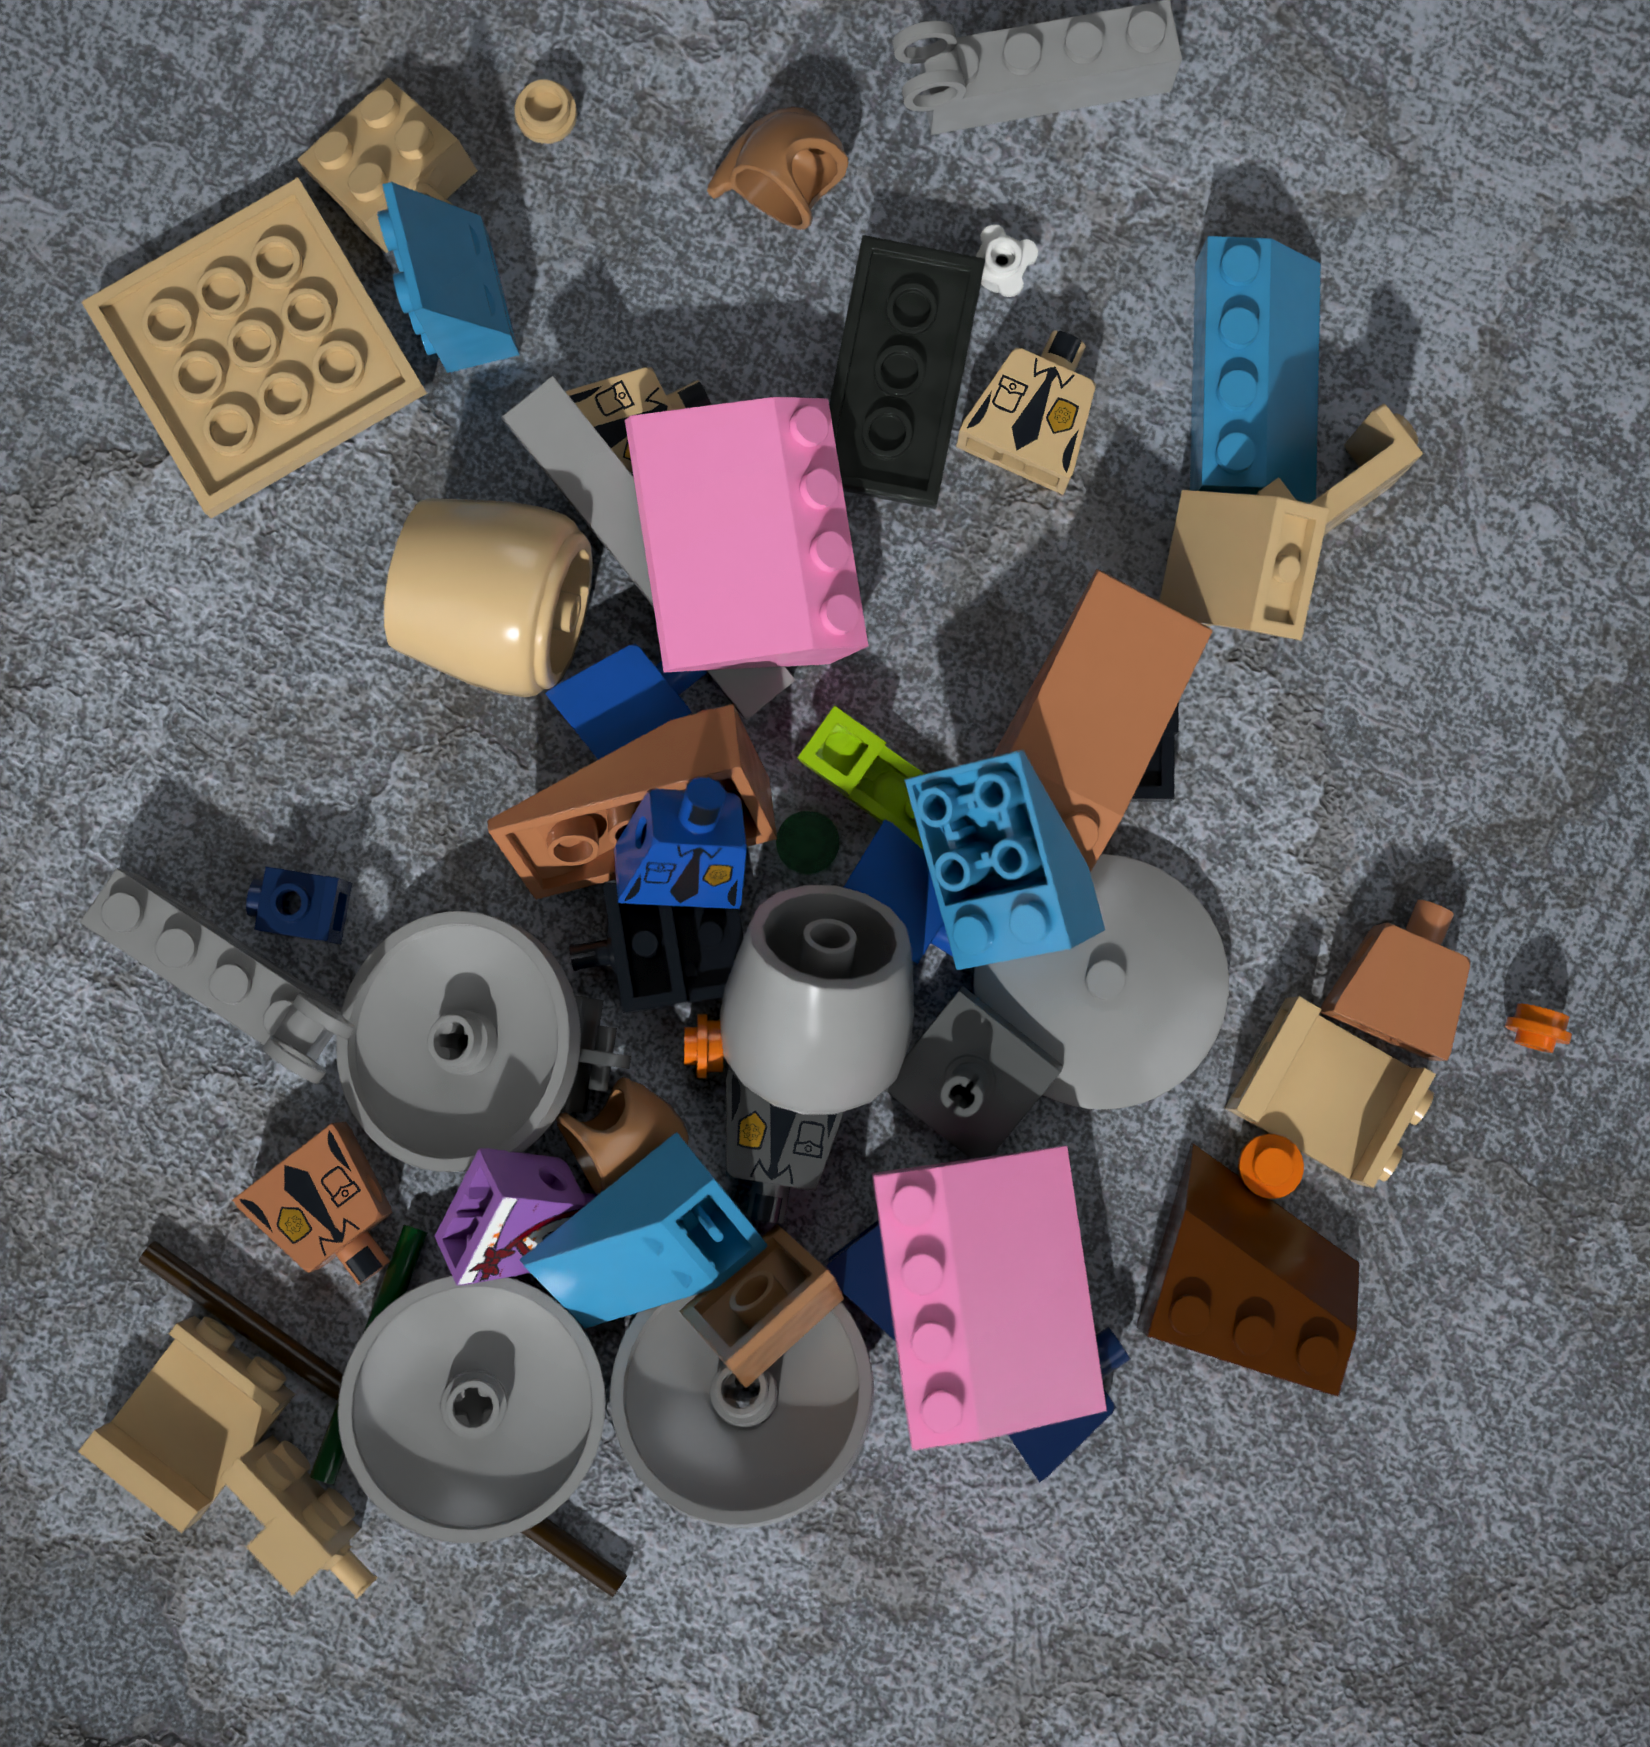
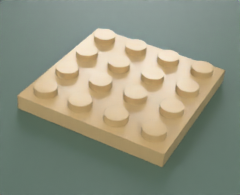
[81,177,427,519]

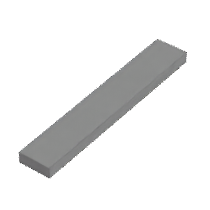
[502,376,795,720]

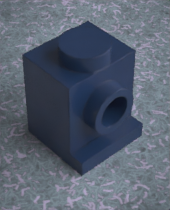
[246,867,352,945]

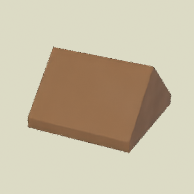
[679,1224,844,1388]

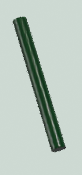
[309,1224,428,1485]

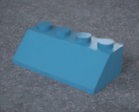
[1190,236,1321,504]

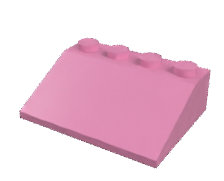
[625,397,868,672]
[872,1146,1107,1450]

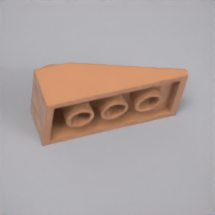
[991,569,1213,873]
[488,704,777,900]

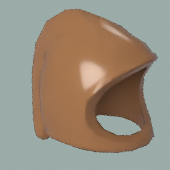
[707,107,848,230]
[556,1077,689,1195]

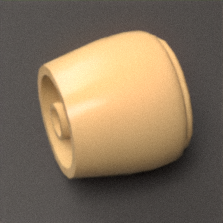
[384,498,593,697]

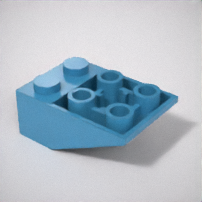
[377,182,519,373]
[905,750,1105,970]
[520,1132,768,1329]

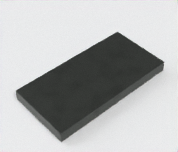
[829,235,986,509]

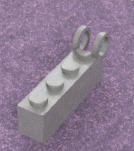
[892,0,1182,135]
[79,868,356,1084]

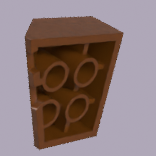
[1137,1143,1360,1397]

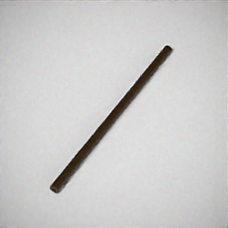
[139,1241,627,1598]

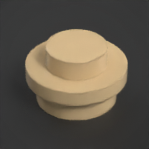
[515,79,577,144]

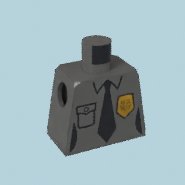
[726,1069,844,1224]

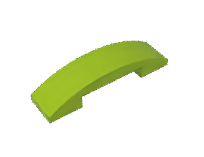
[797,705,924,850]

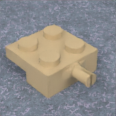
[297,78,478,253]
[219,1435,378,1599]

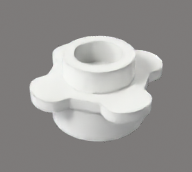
[975,225,1038,297]

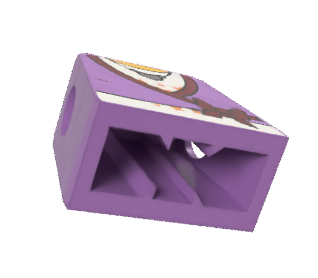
[434,1148,597,1285]

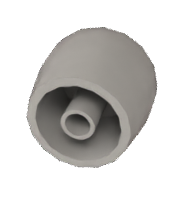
[720,885,914,1114]

